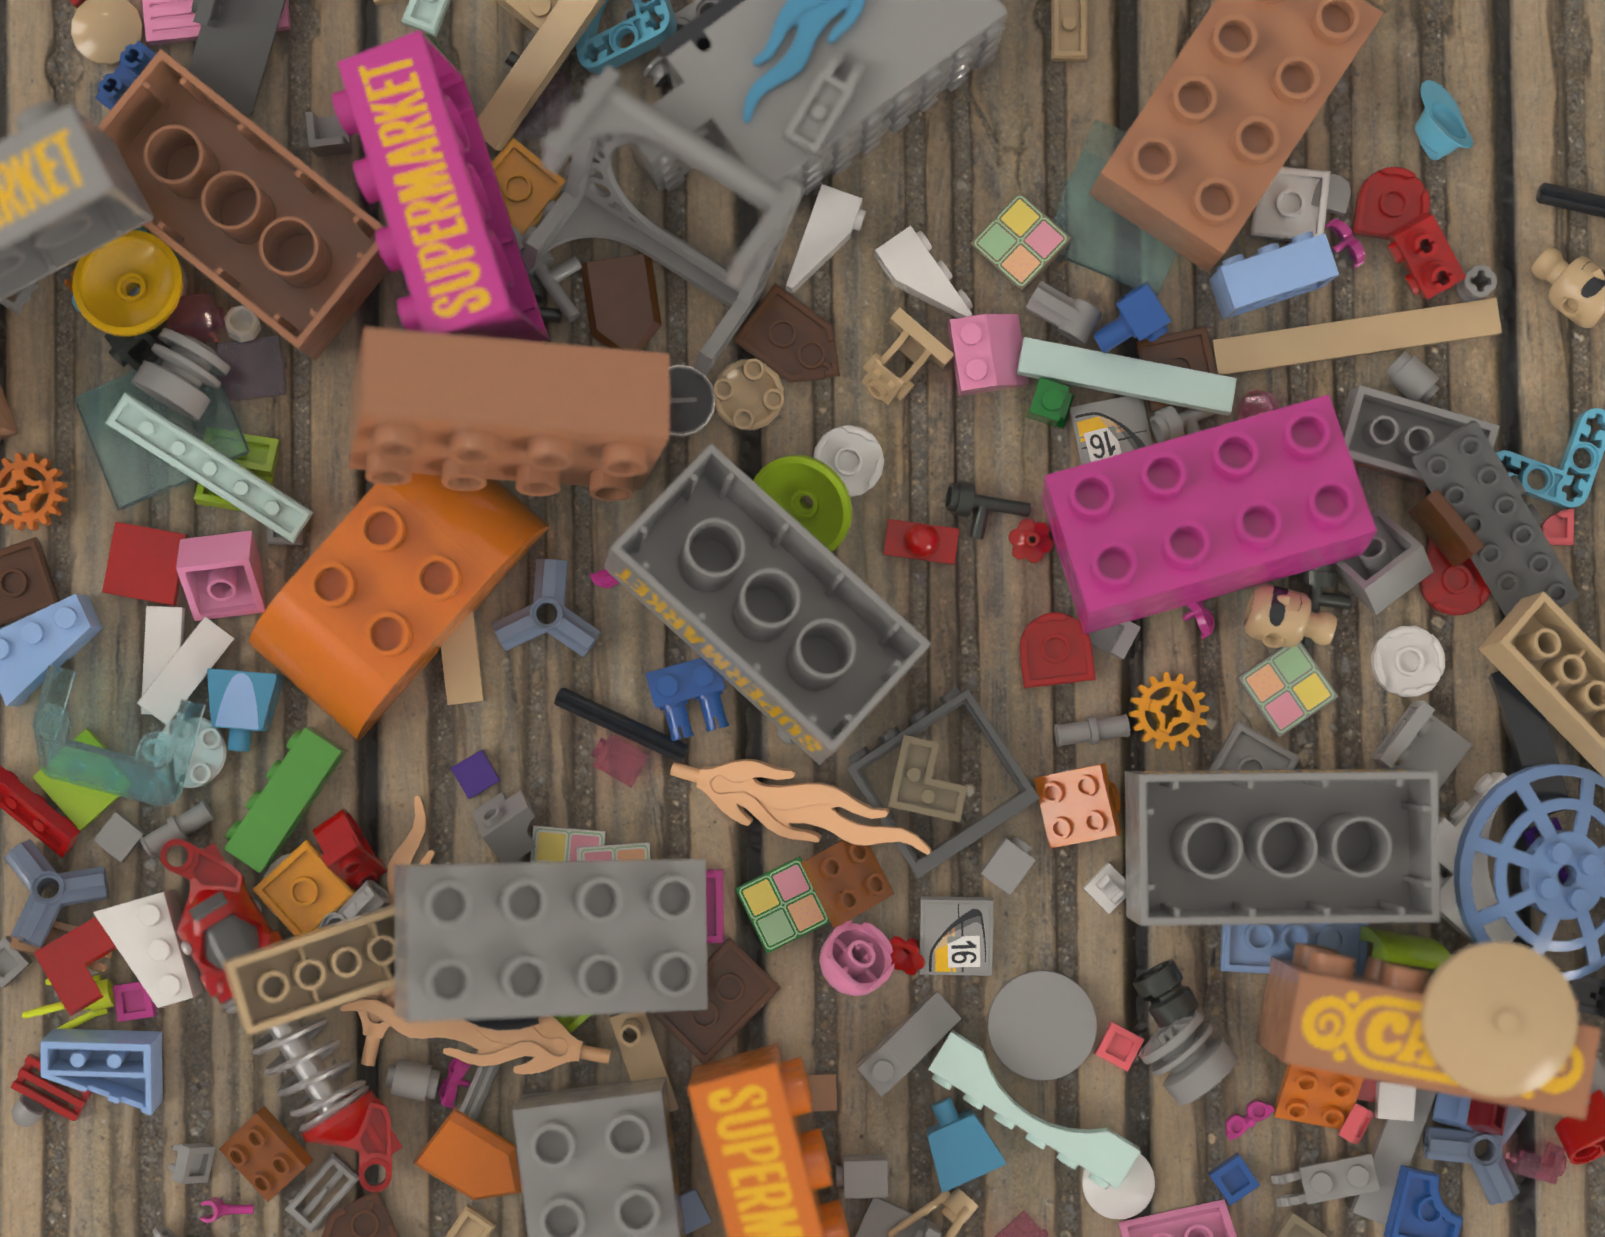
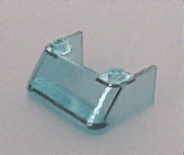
[33,665,206,806]

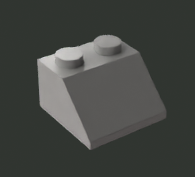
[1333,508,1434,615]

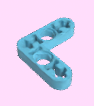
[1496,408,1605,509]

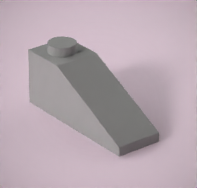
[856,991,961,1097]

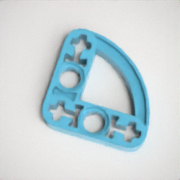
[576,0,677,75]

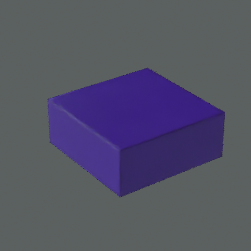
[450,750,501,799]

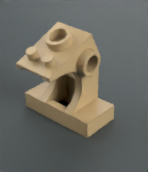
[861,307,954,405]

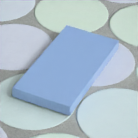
[1220,923,1368,974]

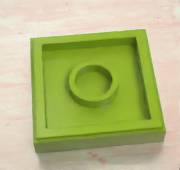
[33,728,137,831]

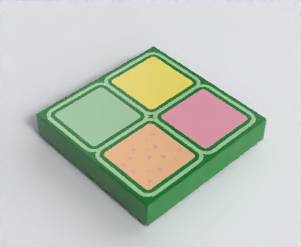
[735,856,830,954]

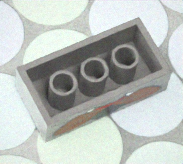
[1340,385,1500,487]

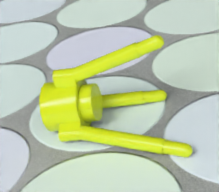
[21,974,115,1032]

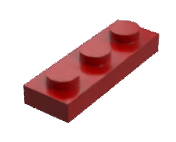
[0,765,81,858]

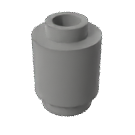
[1385,351,1439,404]
[385,1059,441,1102]

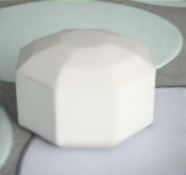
[224,305,262,343]

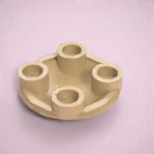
[71,0,145,66]
[713,359,784,430]

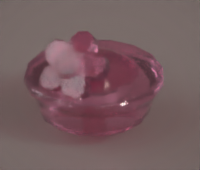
[1238,390,1280,420]

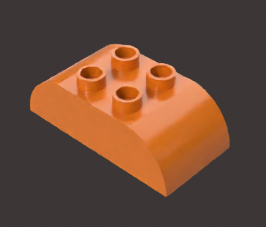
[249,473,550,741]

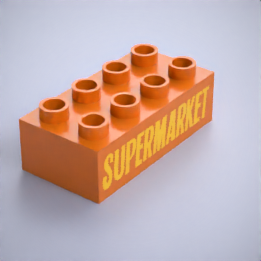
[688,1043,850,1237]

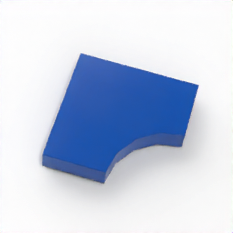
[1383,1165,1463,1237]

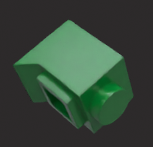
[1025,377,1075,429]

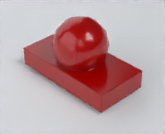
[883,519,959,565]

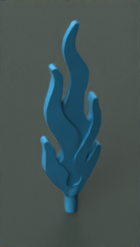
[743,0,866,124]

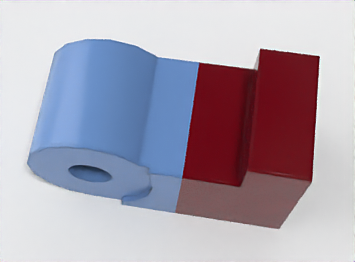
[1432,1092,1508,1136]

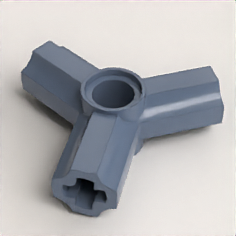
[492,559,602,658]
[4,839,109,948]
[1422,1105,1527,1205]

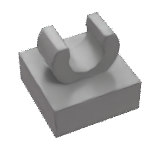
[168,1143,216,1184]

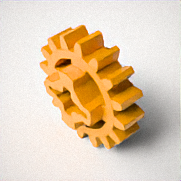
[1128,672,1209,751]

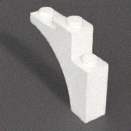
[1439,772,1517,945]

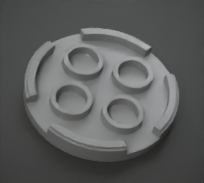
[987,970,1097,1080]

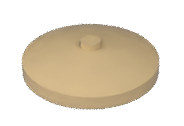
[1420,941,1578,1097]

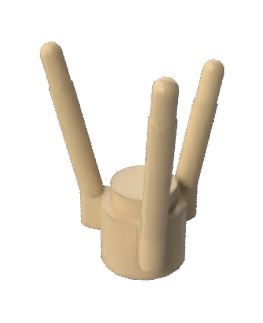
[887,1187,979,1237]

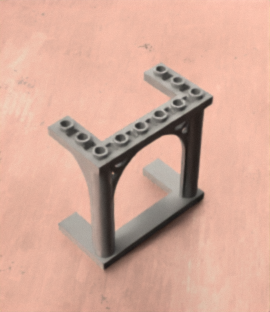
[522,66,804,376]

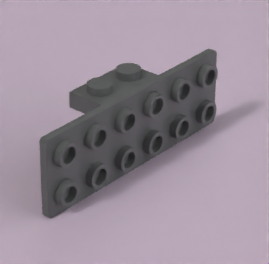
[188,0,286,115]
[1411,420,1579,617]

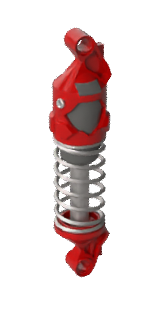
[160,839,403,1192]

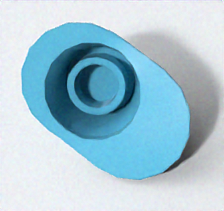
[1415,80,1473,161]

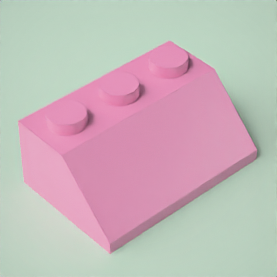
[1118,1199,1237,1237]

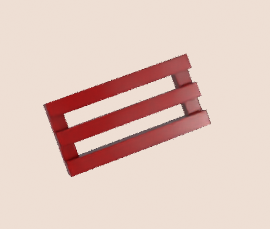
[10,1054,92,1122]

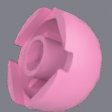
[819,921,894,996]

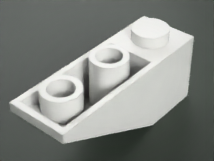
[874,226,973,318]

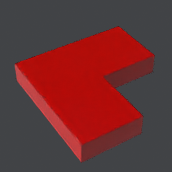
[33,917,117,1016]

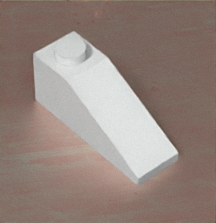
[786,184,867,294]

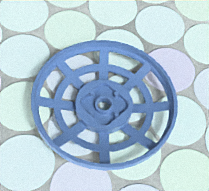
[1453,763,1605,981]

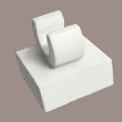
[1082,862,1126,914]

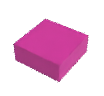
[113,981,157,1022]

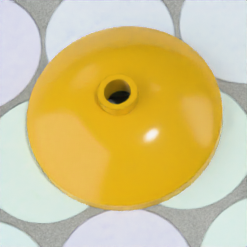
[72,230,183,336]

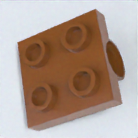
[800,839,894,928]
[219,1106,314,1202]

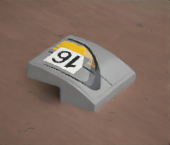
[1070,396,1153,465]
[919,896,993,976]

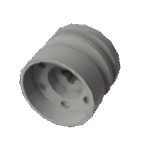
[131,328,231,422]
[1138,1008,1238,1106]

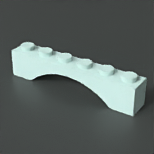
[928,1030,1141,1189]

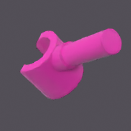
[200,1197,254,1223]

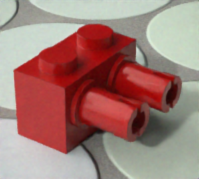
[1387,212,1466,300]

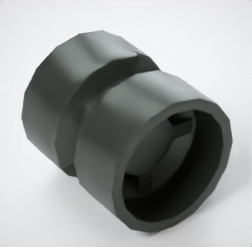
[1132,959,1199,1028]

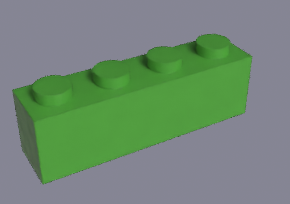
[224,727,348,873]

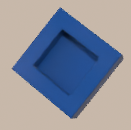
[1208,1153,1260,1206]

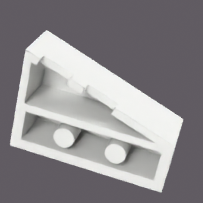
[93,889,203,1008]

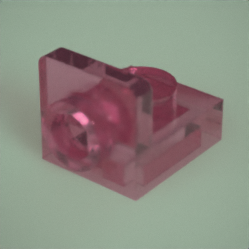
[591,735,650,788]
[1505,1142,1567,1185]

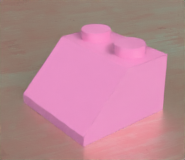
[947,314,1030,396]
[176,530,266,621]

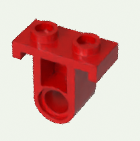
[313,808,388,890]
[1554,1089,1605,1165]

